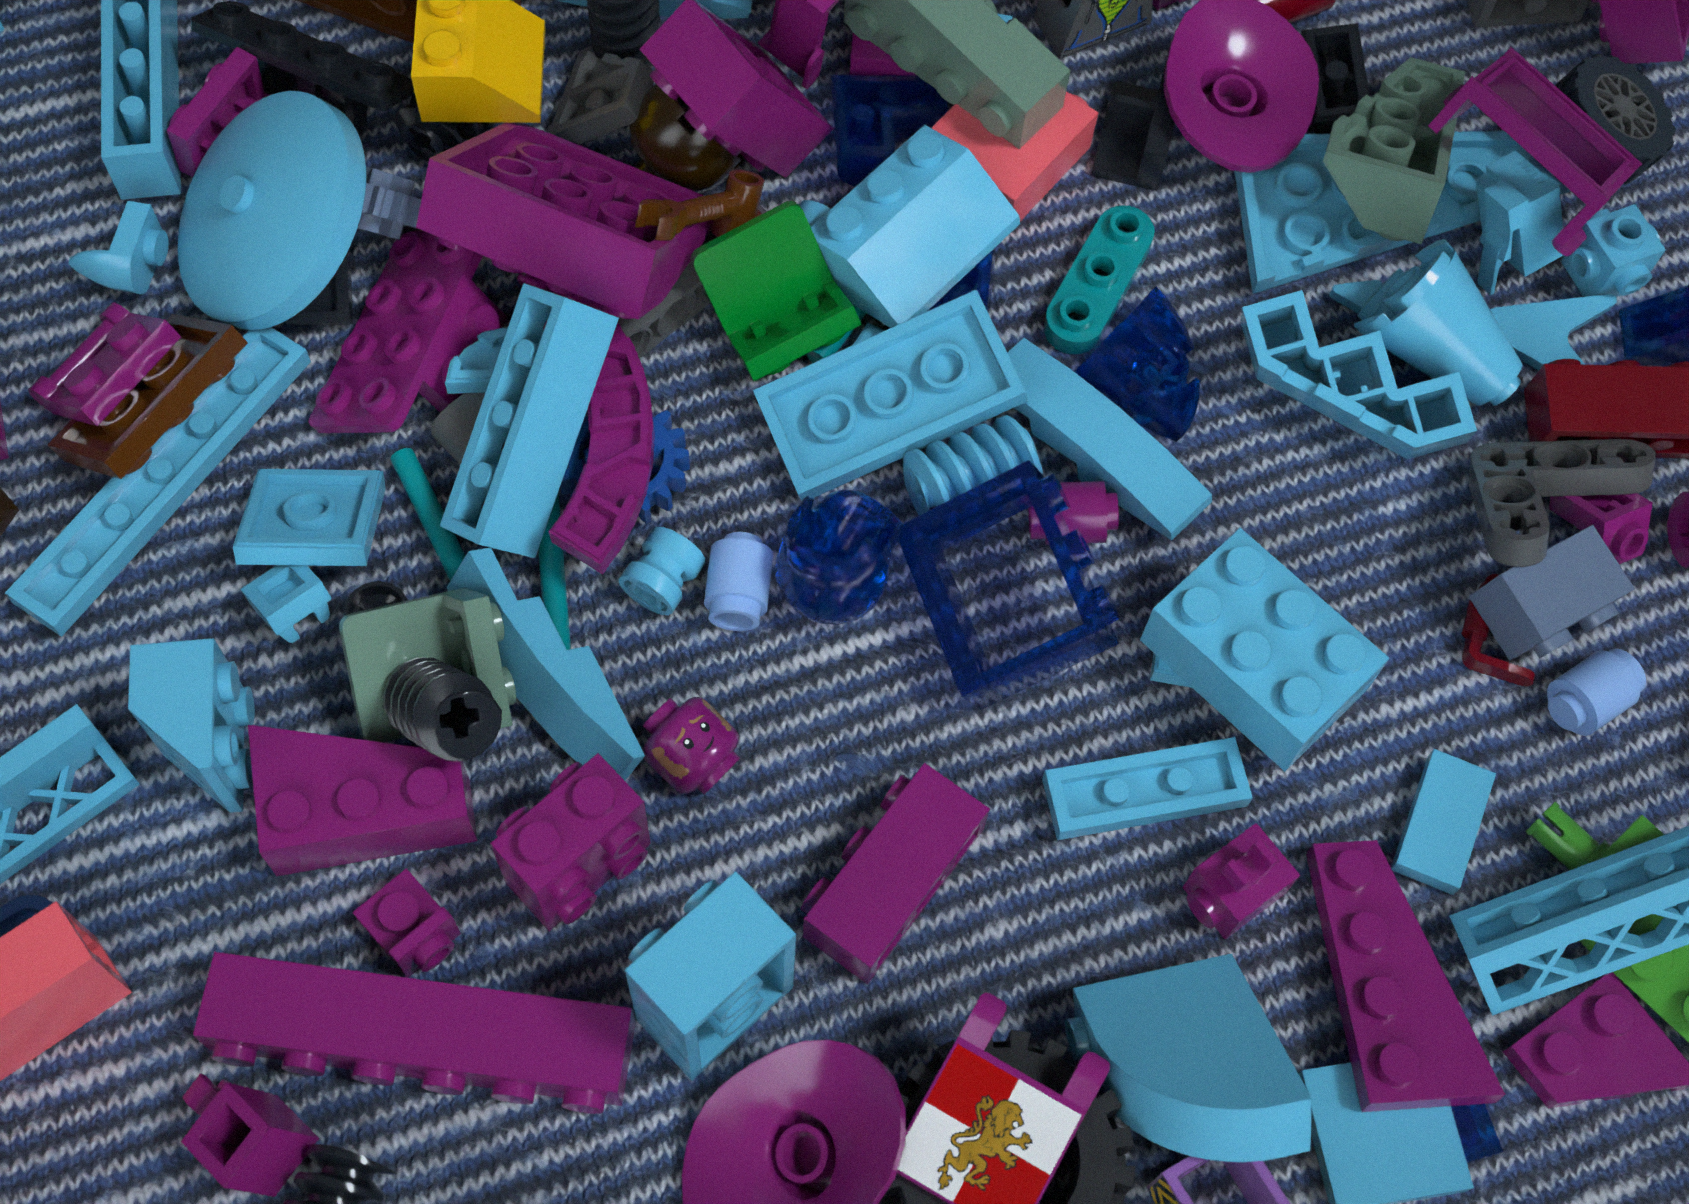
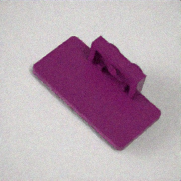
[309,230,507,433]

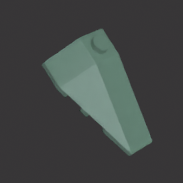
[1323,57,1466,244]

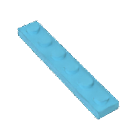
[5,327,311,637]

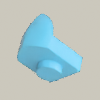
[69,201,168,294]

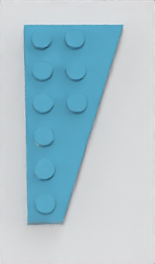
[1235,131,1571,294]

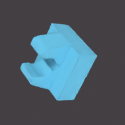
[240,565,332,643]

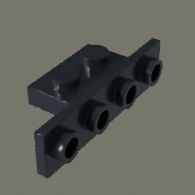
[191,1,415,130]

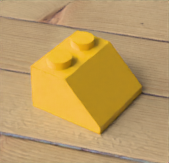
[411,0,546,123]

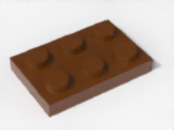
[48,314,248,479]

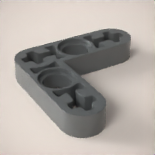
[1468,439,1656,567]

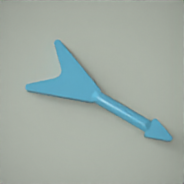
[1329,280,1617,370]

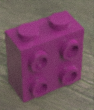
[490,753,651,932]

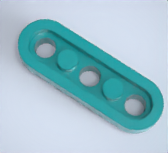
[1044,205,1155,355]

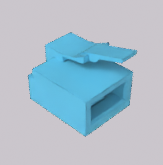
[1475,150,1563,295]

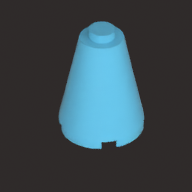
[1354,239,1522,406]

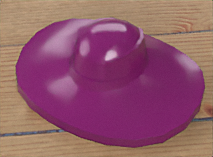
[1164,0,1319,173]
[682,1040,906,1204]

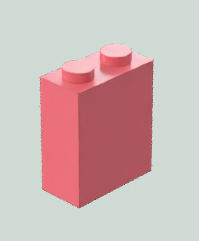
[932,91,1098,221]
[0,901,132,1081]

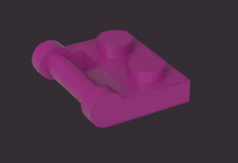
[28,302,181,426]

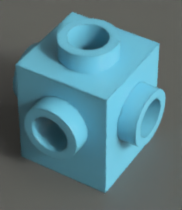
[1560,204,1666,297]

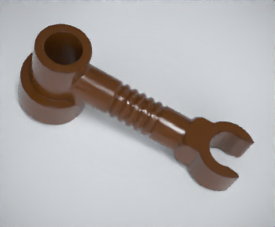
[635,170,765,241]

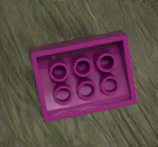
[416,123,712,320]

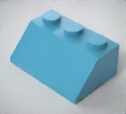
[811,125,1020,328]

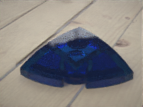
[1074,286,1200,442]

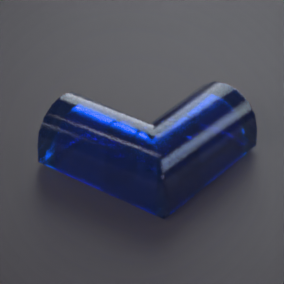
[830,75,948,187]

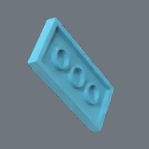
[753,289,1028,503]

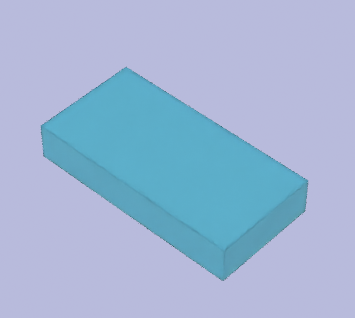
[1391,749,1496,895]

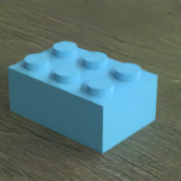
[1140,528,1390,772]
[625,871,796,1081]

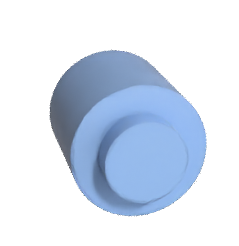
[704,532,773,631]
[1547,648,1646,736]

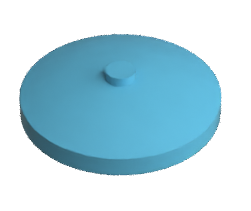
[178,91,366,330]

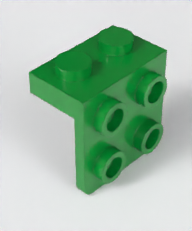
[690,201,862,381]

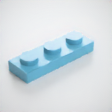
[1042,737,1253,840]

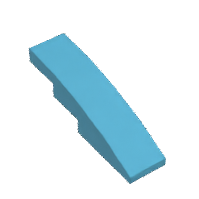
[1007,338,1212,541]
[447,547,645,781]

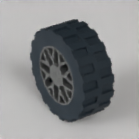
[1555,54,1675,185]

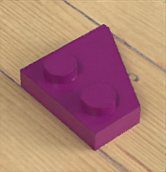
[1503,972,1689,1109]

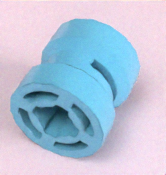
[618,527,705,615]

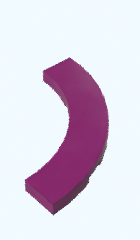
[534,279,655,575]

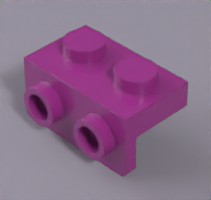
[167,47,270,177]

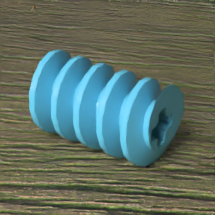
[903,415,1044,526]

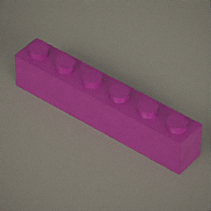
[193,952,636,1114]

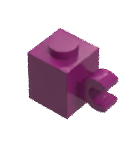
[1182,823,1300,940]
[181,1074,319,1197]

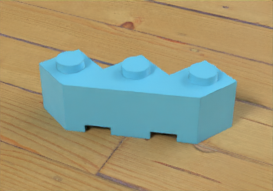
[1241,290,1477,459]

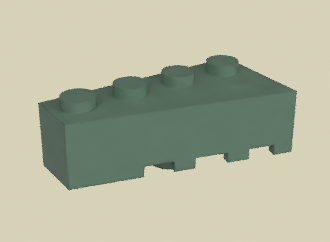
[844,0,1071,149]

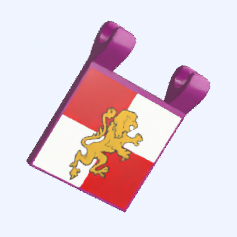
[897,993,1110,1204]

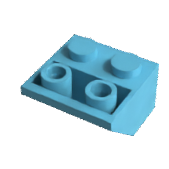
[128,638,255,813]

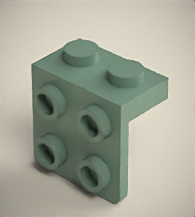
[339,588,516,743]

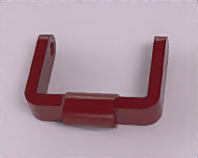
[1461,574,1535,687]

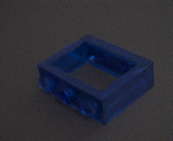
[894,460,1119,710]

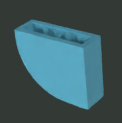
[1065,953,1312,1162]

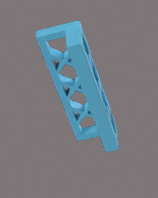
[0,704,139,884]
[1450,826,1689,1016]

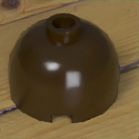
[630,84,745,194]

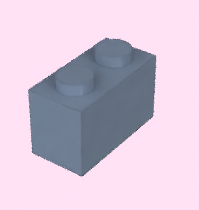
[1468,525,1635,661]

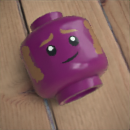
[642,697,741,795]

